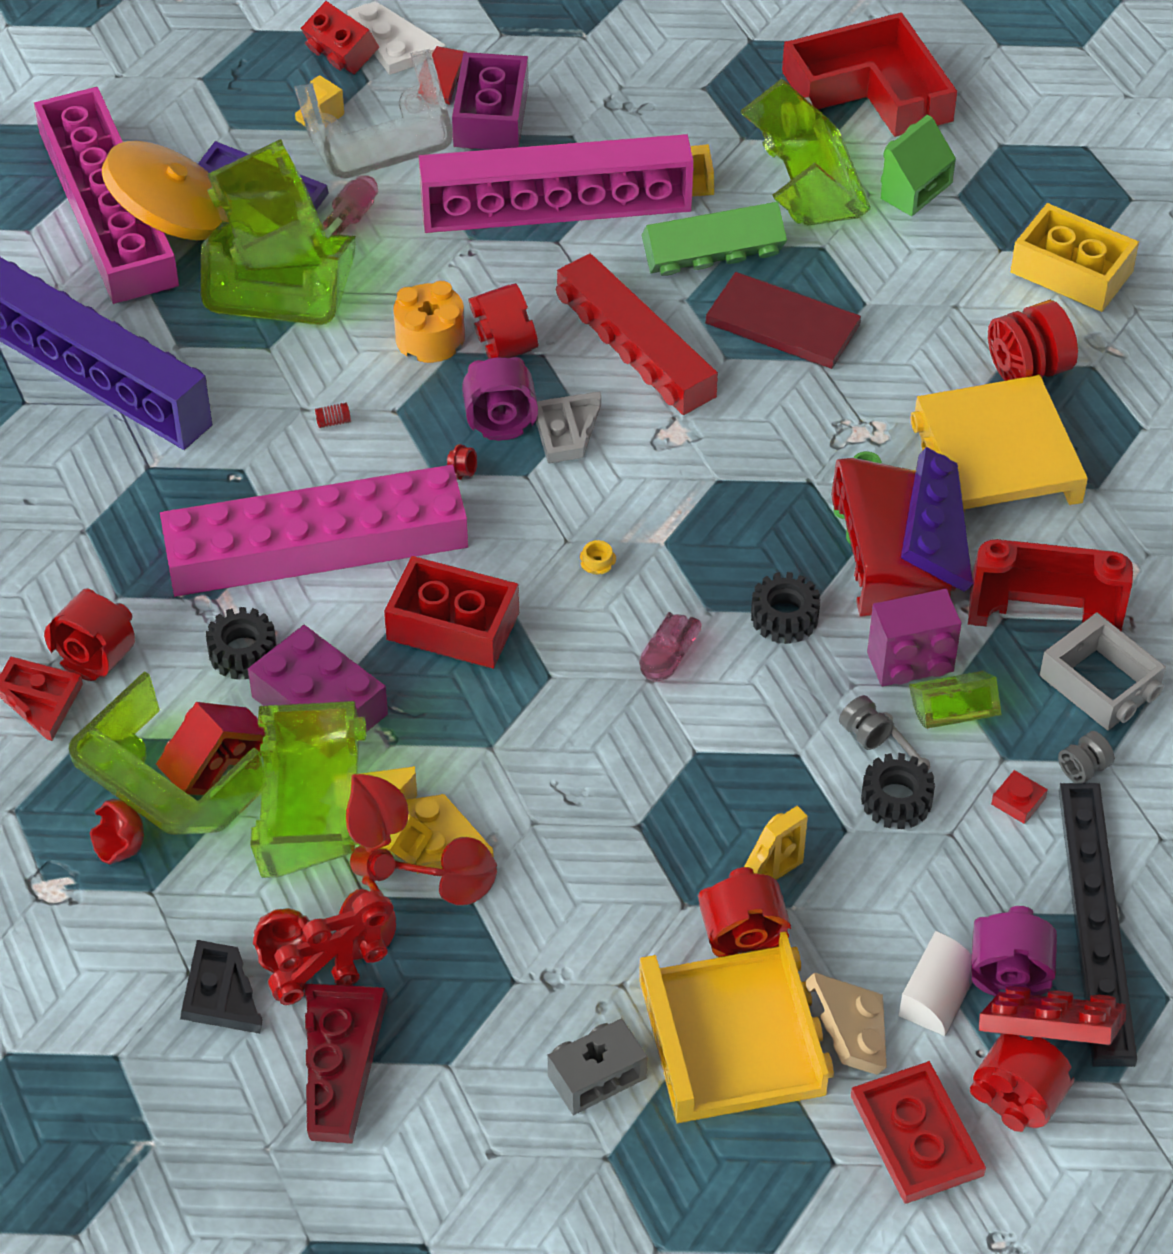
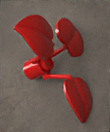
[336,774,497,961]

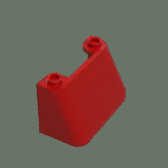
[831,458,956,616]
[967,539,1133,632]

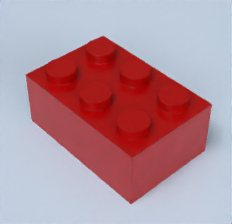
[384,556,520,669]

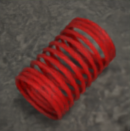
[315,402,351,429]

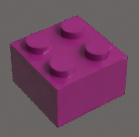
[867,589,962,687]

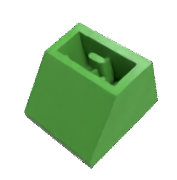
[880,115,956,217]

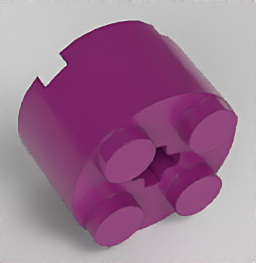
[462,357,538,441]
[971,906,1057,996]

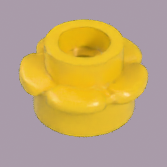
[579,540,616,574]

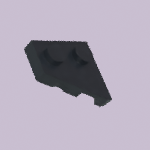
[180,940,263,1034]

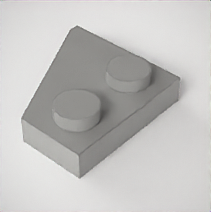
[536,391,601,463]

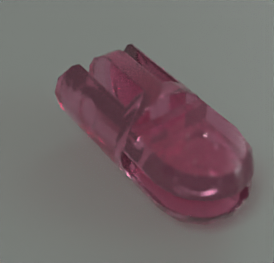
[322,175,378,237]
[639,612,702,682]

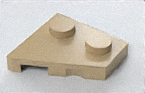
[806,973,887,1075]

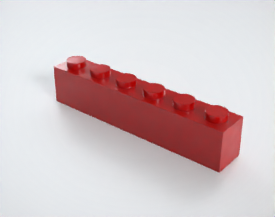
[556,253,718,415]

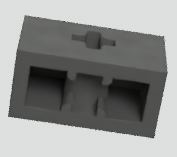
[547,1018,648,1115]

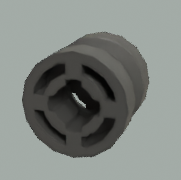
[839,695,894,750]
[1058,731,1115,783]

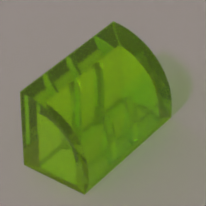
[909,671,1002,729]

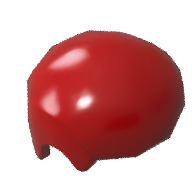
[90,798,144,865]
[253,908,313,973]

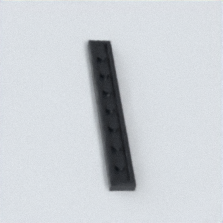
[1058,783,1137,1067]

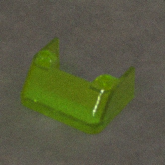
[741,79,871,226]
[68,671,268,835]

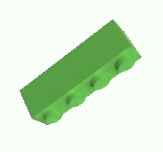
[641,201,787,276]

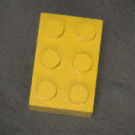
[1010,203,1139,312]

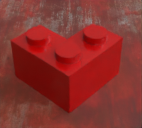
[156,702,275,796]

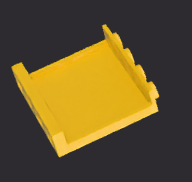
[910,375,1088,513]
[639,932,834,1124]

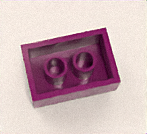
[452,52,529,149]
[248,624,388,760]

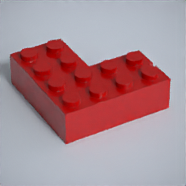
[782,12,957,137]

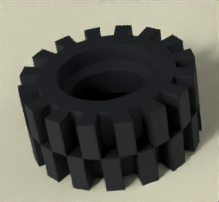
[751,572,821,644]
[206,607,277,680]
[861,753,935,829]

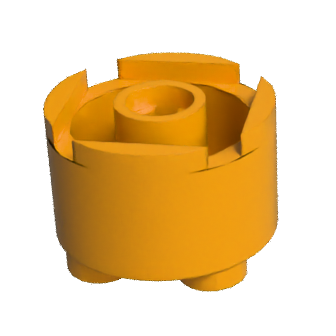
[393,281,465,363]

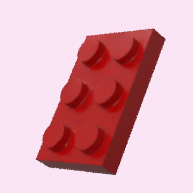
[851,1061,986,1204]

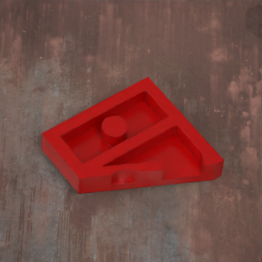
[0,656,83,741]

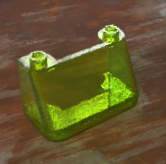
[207,139,336,271]
[201,221,356,325]
[250,701,366,878]

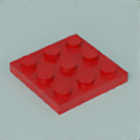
[979,986,1126,1045]

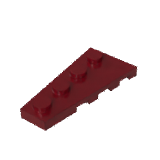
[305,983,388,1144]

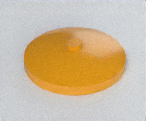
[102,141,232,240]

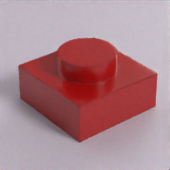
[991,770,1048,824]

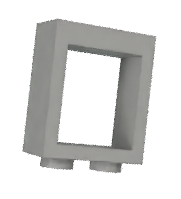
[1040,613,1166,731]

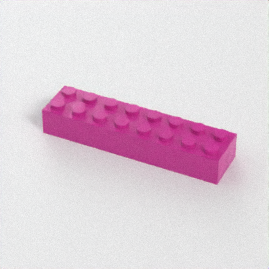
[34,86,179,304]
[419,134,693,233]
[160,464,468,597]

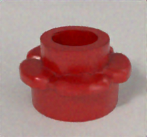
[447,444,477,480]

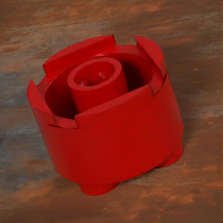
[468,283,539,359]
[44,588,135,681]
[698,867,791,957]
[970,1033,1074,1132]

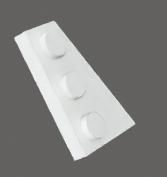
[347,1,446,75]

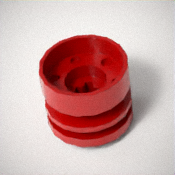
[988,299,1078,381]

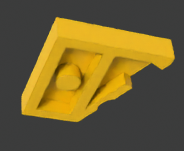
[406,794,494,874]
[744,806,808,880]

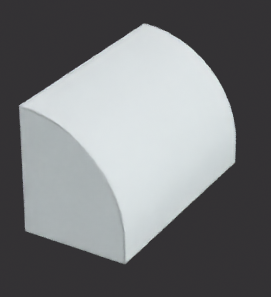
[899,931,972,1036]

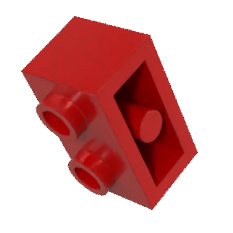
[301,1,380,75]

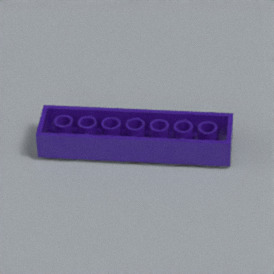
[0,257,213,450]

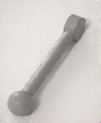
[883,712,930,770]

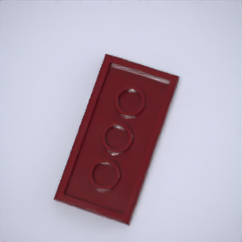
[705,272,861,369]

